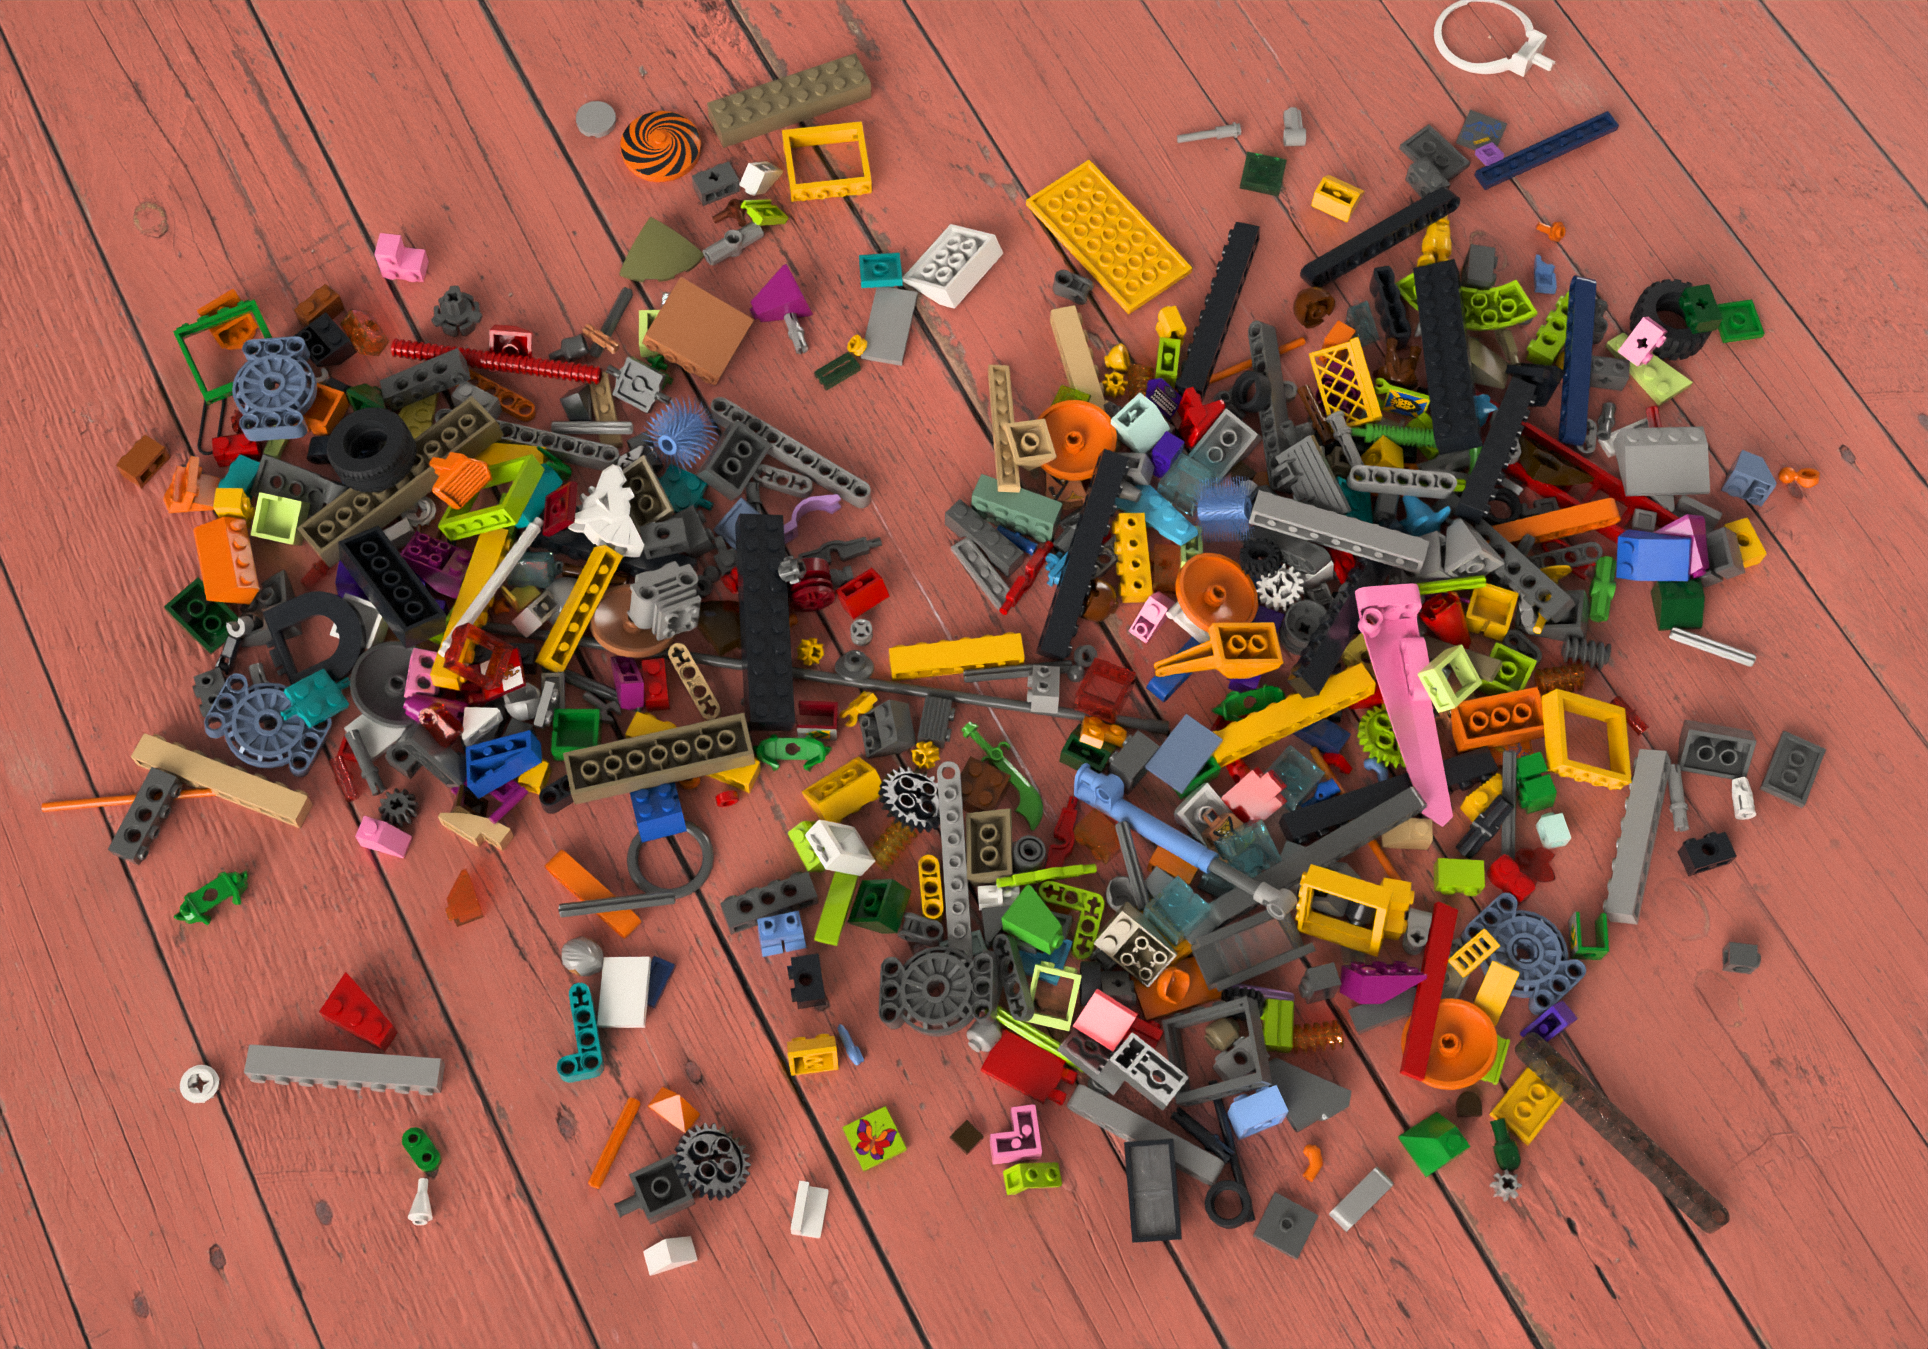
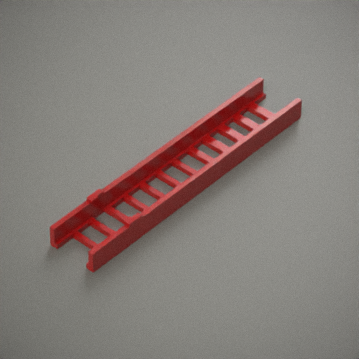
[1475,389,1679,545]

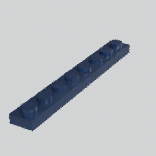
[1474,111,1619,190]

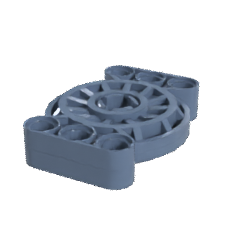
[232,336,317,441]
[204,673,332,777]
[1460,893,1586,1016]

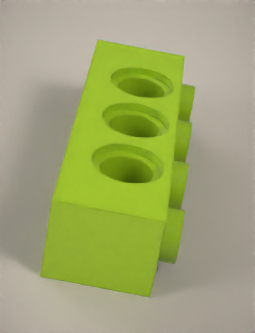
[1526,291,1569,366]

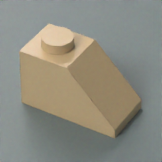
[1382,818,1433,850]

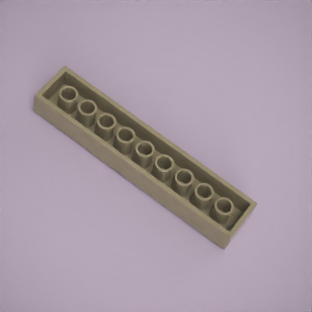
[297,396,504,568]

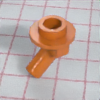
[1535,222,1566,242]

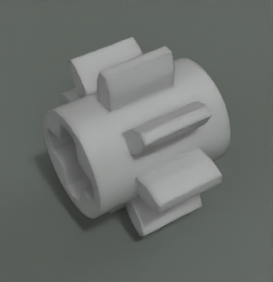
[1489,1169,1522,1202]

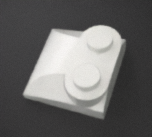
[1174,783,1233,847]

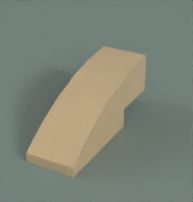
[438,813,514,851]

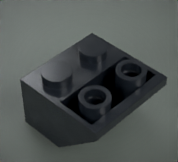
[294,312,357,367]

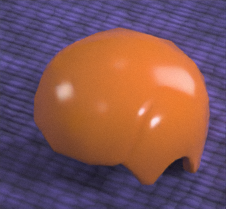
[1156,967,1190,1004]

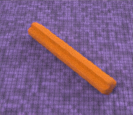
[588,1097,641,1189]

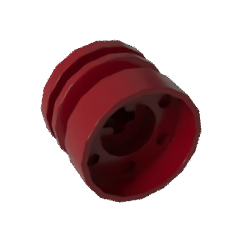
[787,558,835,612]

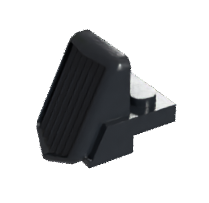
[1505,363,1566,407]

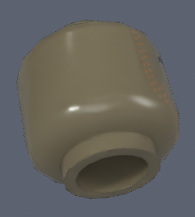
[1204,1017,1240,1052]

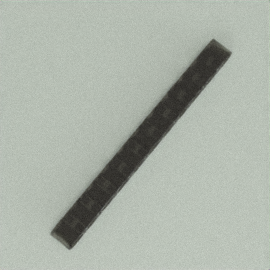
[1515,1032,1730,1234]

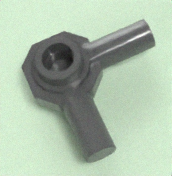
[1213,387,1247,420]

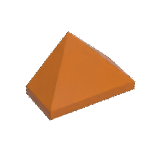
[648,1087,700,1134]

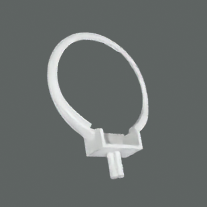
[1434,0,1555,77]

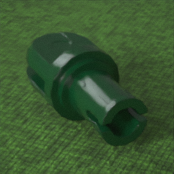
[1490,1118,1521,1172]

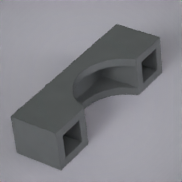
[945,499,1024,578]

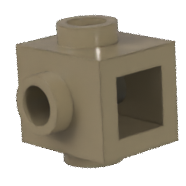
[1326,446,1351,479]

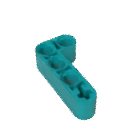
[556,983,604,1083]

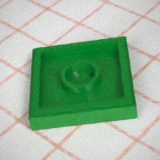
[1717,299,1765,343]

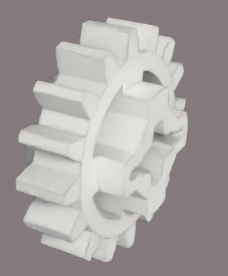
[1256,564,1305,611]

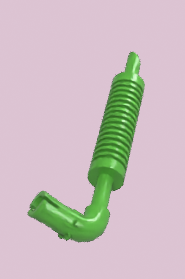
[1351,423,1483,475]

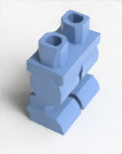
[757,911,807,957]

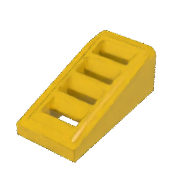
[1448,928,1501,978]

